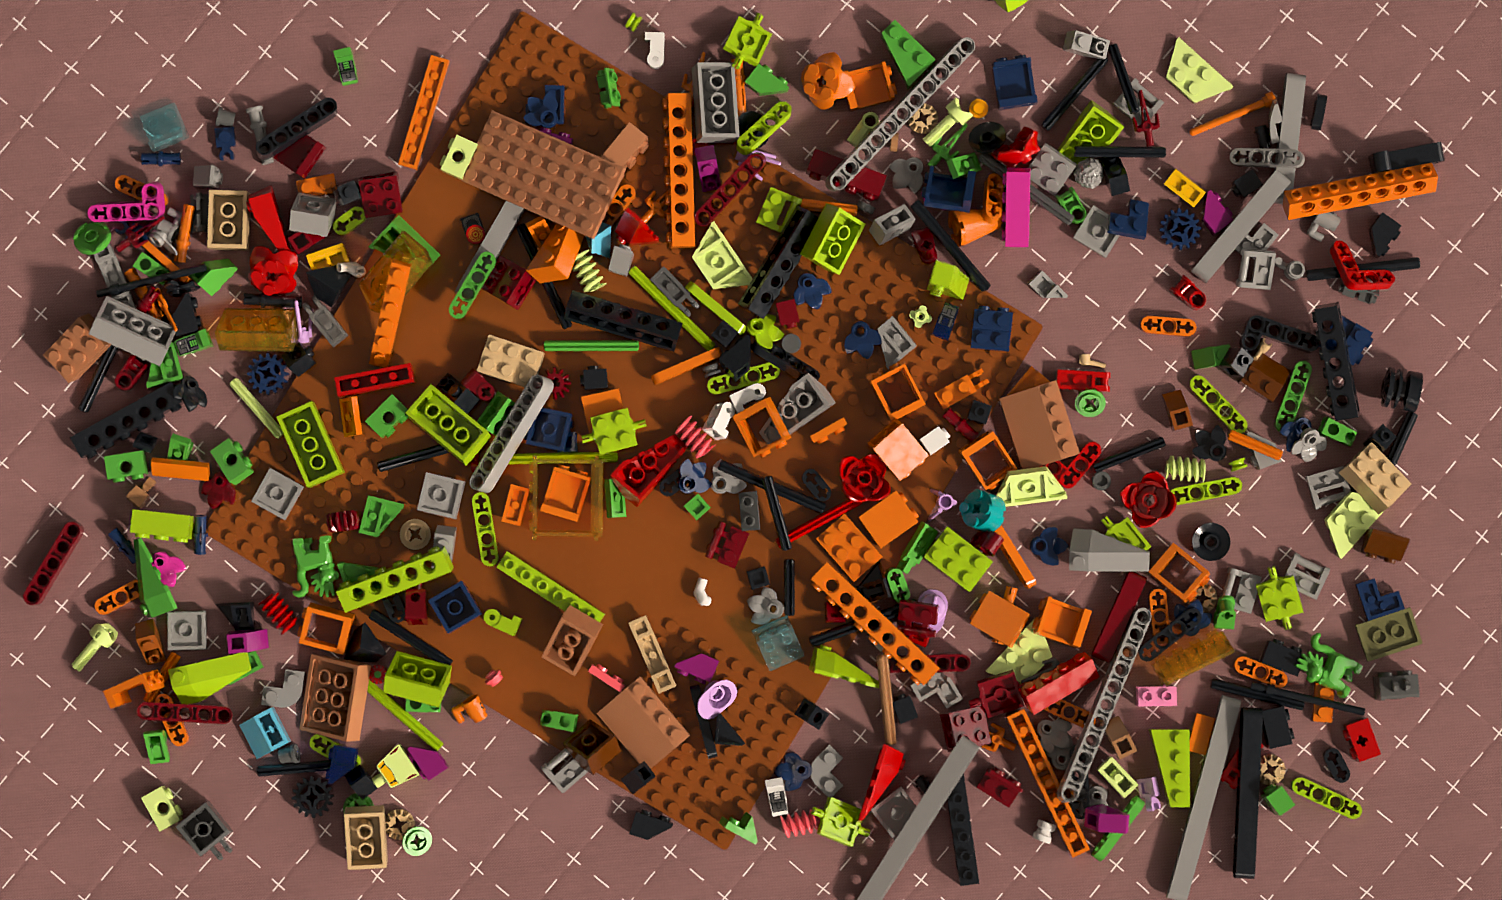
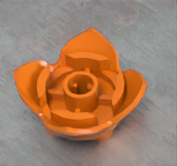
[801,52,855,110]

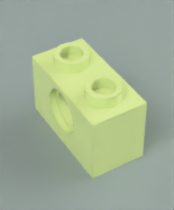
[440,135,478,179]
[1096,756,1138,798]
[141,786,183,831]

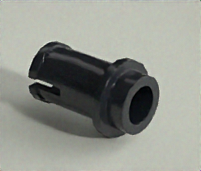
[1254,125,1272,149]
[914,775,931,794]

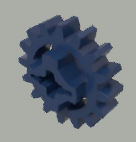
[1159,208,1201,250]
[247,353,290,395]

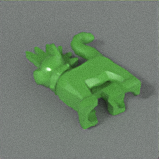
[292,536,339,598]
[1295,633,1363,698]

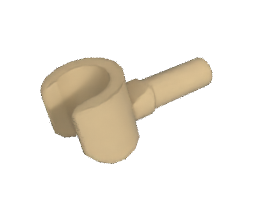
[1253,338,1272,361]
[1079,354,1106,368]

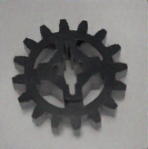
[292,776,334,818]

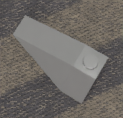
[759,373,836,445]
[1069,528,1150,571]

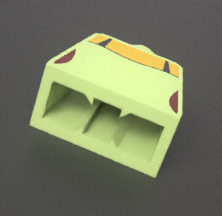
[372,744,420,788]

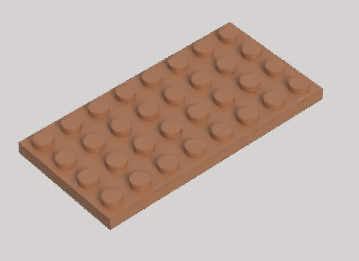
[460,110,626,239]

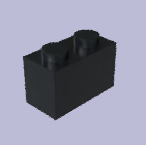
[1259,638,1304,676]
[1262,706,1294,749]

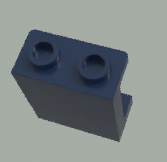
[992,55,1038,110]
[921,165,976,213]

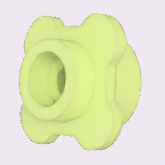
[909,305,932,328]

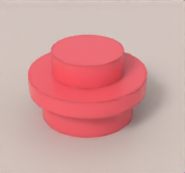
[485,669,503,687]

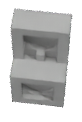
[1268,99,1283,144]

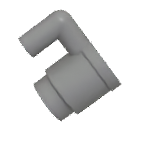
[151,207,182,243]
[1307,212,1341,242]
[1275,257,1305,281]

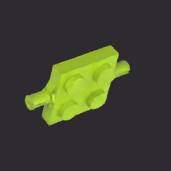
[723,13,772,69]
[581,407,647,455]
[1101,516,1151,572]
[1256,566,1304,630]
[811,797,870,847]

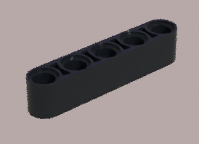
[256,98,337,160]

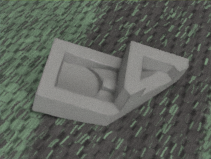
[1027,270,1068,298]

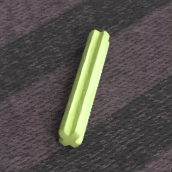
[229,378,284,439]

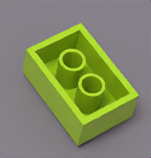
[800,203,866,275]
[130,509,195,543]
[923,527,993,592]
[383,651,452,707]

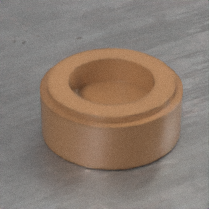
[889,133,899,152]

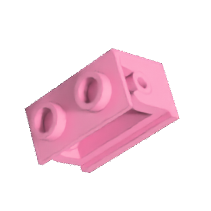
[1136,686,1177,706]

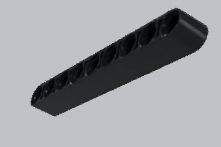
[1233,707,1263,879]

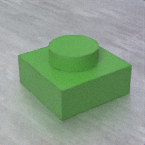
[684,494,711,521]

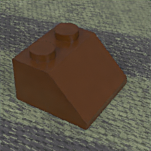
[1238,353,1291,403]
[1361,529,1410,564]
[562,719,621,775]

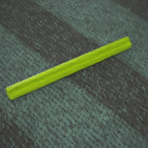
[629,266,715,351]
[508,452,618,464]
[367,679,443,751]

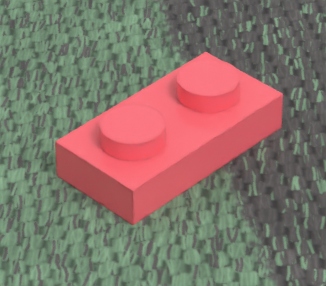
[588,664,625,693]

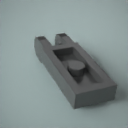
[650,266,700,317]
[302,295,348,347]

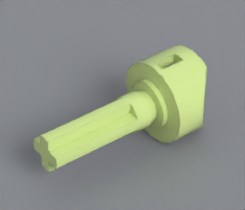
[923,97,973,147]
[72,623,118,672]

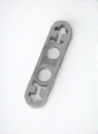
[1230,148,1305,168]

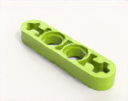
[736,101,792,155]
[685,281,747,336]
[707,362,780,395]
[1189,375,1248,433]
[1170,477,1242,505]
[472,492,499,566]
[1291,777,1362,819]

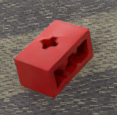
[1342,718,1381,762]

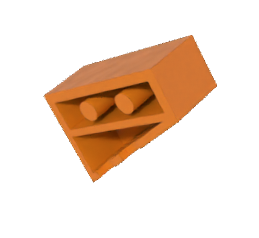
[526,223,585,283]

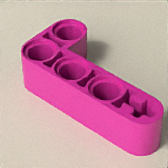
[87,181,165,222]

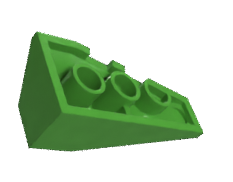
[134,538,177,618]

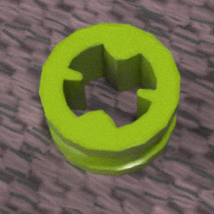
[625,13,642,32]
[1228,457,1248,472]

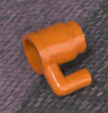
[451,694,488,724]

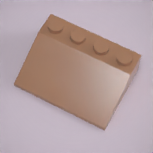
[999,380,1080,469]
[299,654,371,742]
[596,676,690,769]

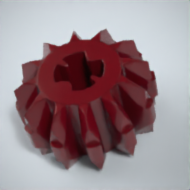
[541,367,571,400]
[326,510,359,533]

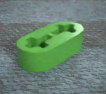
[885,567,910,603]

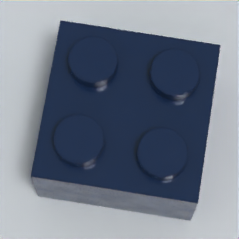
[428,581,483,634]

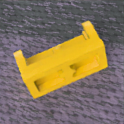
[1164,168,1206,207]
[306,243,350,270]

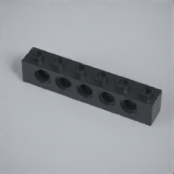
[738,206,818,319]
[564,290,683,352]
[1312,302,1360,421]
[70,382,184,459]
[947,773,980,886]

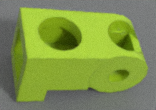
[484,609,522,636]

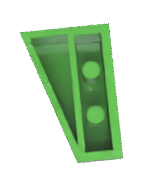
[881,20,936,89]
[368,215,440,274]

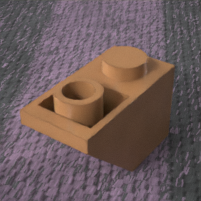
[1105,715,1137,759]

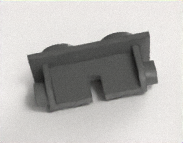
[190,193,209,233]
[1338,281,1379,304]
[739,491,760,531]

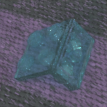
[140,103,190,152]
[752,616,804,671]

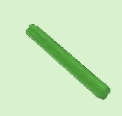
[544,340,639,351]

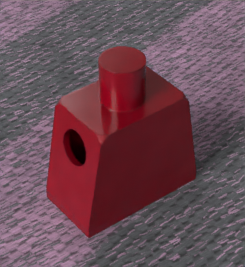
[405,583,428,625]

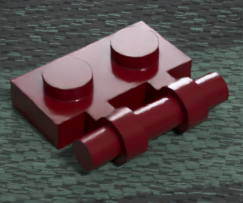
[705,521,750,569]
[897,599,939,639]

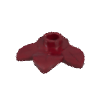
[201,472,236,509]

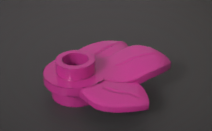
[151,551,186,587]

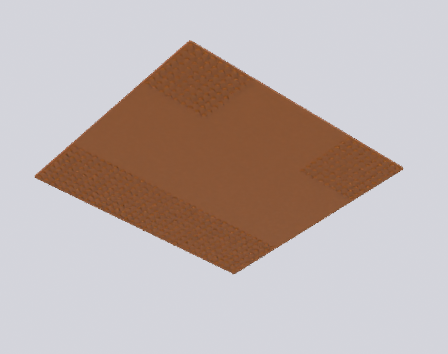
[206,11,1043,850]

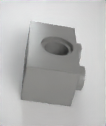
[869,204,915,246]

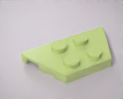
[1166,38,1233,103]
[692,221,753,290]
[996,466,1067,507]
[1324,491,1384,559]
[985,618,1052,683]

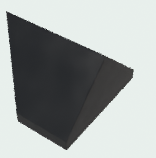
[306,265,352,308]
[856,560,891,602]
[216,602,255,631]
[344,622,387,662]
[715,713,745,746]

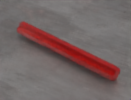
[775,499,862,548]

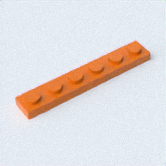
[398,55,450,170]
[369,259,412,368]

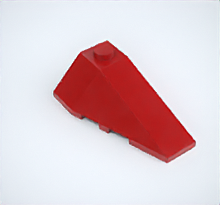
[246,185,291,251]
[615,207,659,246]
[610,435,689,507]
[857,744,906,823]

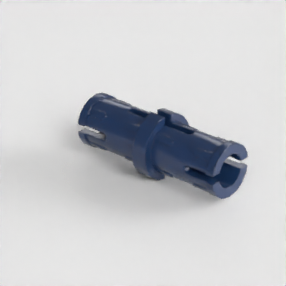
[141,151,181,166]
[192,515,208,555]
[108,528,136,564]

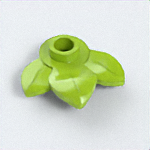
[747,314,784,349]

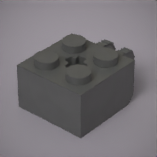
[1373,670,1420,701]
[176,801,233,861]

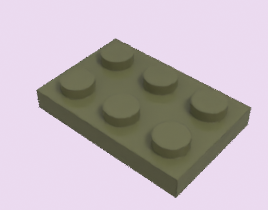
[1355,607,1423,662]

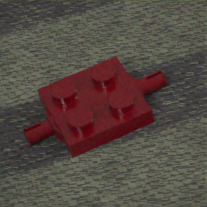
[968,669,1031,718]

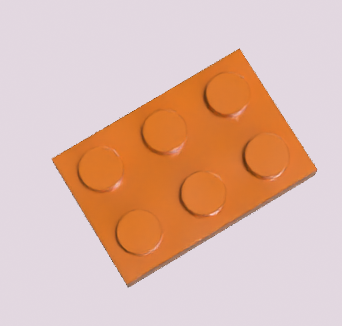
[816,513,883,582]

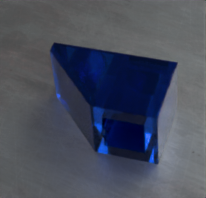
[326,744,359,784]

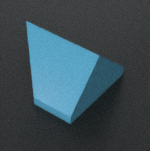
[585,222,611,258]

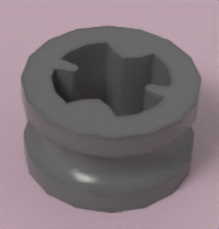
[702,363,721,378]

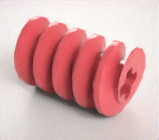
[675,415,716,458]
[780,807,820,838]

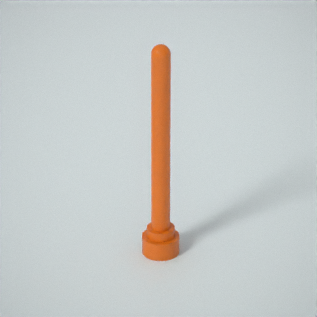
[1189,91,1276,136]

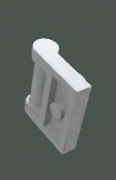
[1113,78,1164,126]
[1236,248,1276,290]
[1306,466,1351,510]
[1284,552,1330,600]
[1222,567,1262,614]
[541,748,588,793]

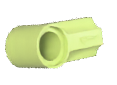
[847,112,879,147]

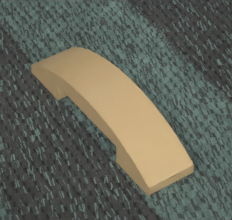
[628,615,676,694]

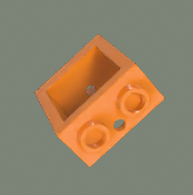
[870,362,926,422]
[732,397,791,458]
[958,429,1017,490]
[1149,542,1210,604]
[297,603,355,655]

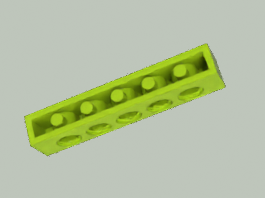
[336,546,454,613]
[496,551,605,622]

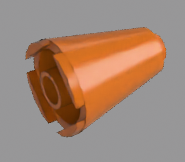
[948,209,1003,247]

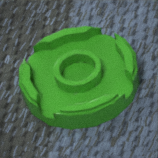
[73,221,111,255]

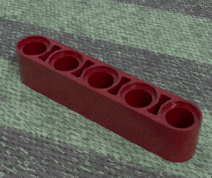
[694,152,766,226]
[23,522,84,605]
[1091,571,1147,663]
[876,654,971,673]
[137,702,232,725]

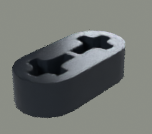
[1310,94,1327,131]
[659,468,688,497]
[802,469,831,502]
[382,593,405,623]
[1323,748,1350,783]

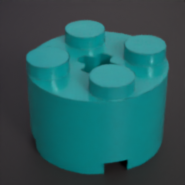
[959,489,1006,532]

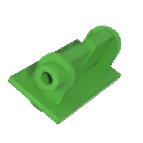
[596,68,621,109]

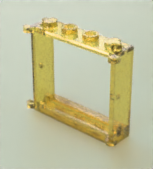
[529,455,603,541]

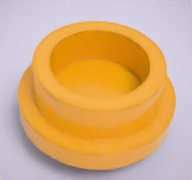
[969,99,988,118]

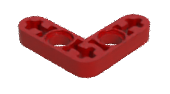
[1330,240,1395,290]
[1039,442,1101,489]

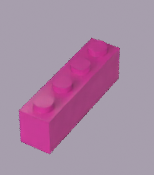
[1002,168,1031,247]

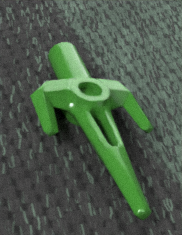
[927,124,968,167]

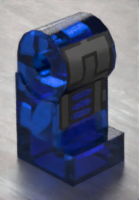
[932,302,959,341]

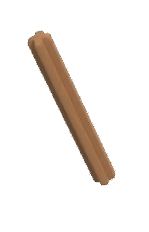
[876,654,897,745]

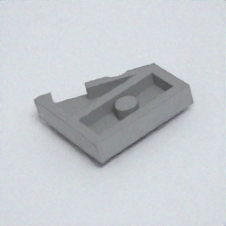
[878,316,917,369]

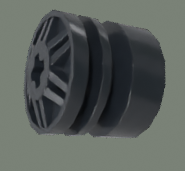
[1381,367,1423,412]

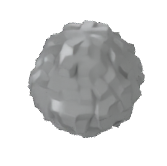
[1074,158,1104,189]

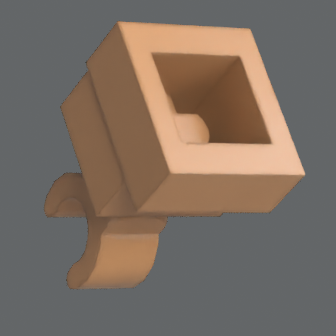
[126,477,156,510]

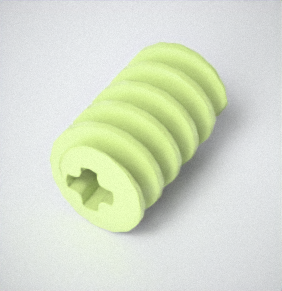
[572,249,606,292]
[1165,455,1206,483]

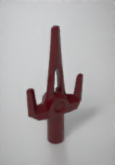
[1132,90,1160,147]
[115,216,165,252]

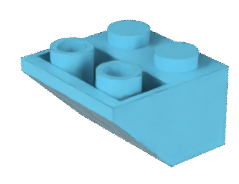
[239,707,291,759]

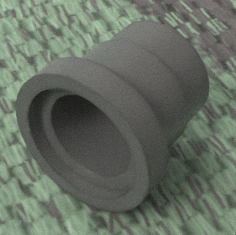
[215,107,236,127]
[278,744,301,764]

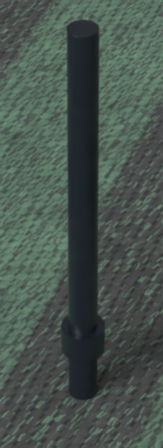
[96,263,207,298]
[1250,682,1365,716]

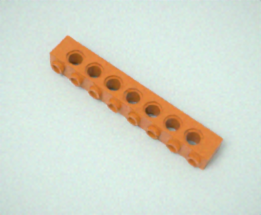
[662,93,695,248]
[1283,163,1438,220]
[811,562,940,686]
[1005,708,1090,858]

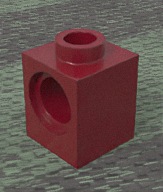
[776,299,800,329]

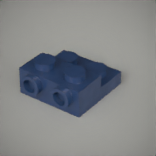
[970,306,1013,352]
[1319,316,1374,367]
[524,408,572,452]

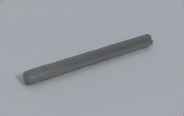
[978,153,1074,225]

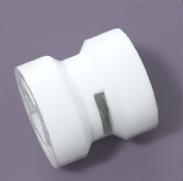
[1032,819,1056,844]

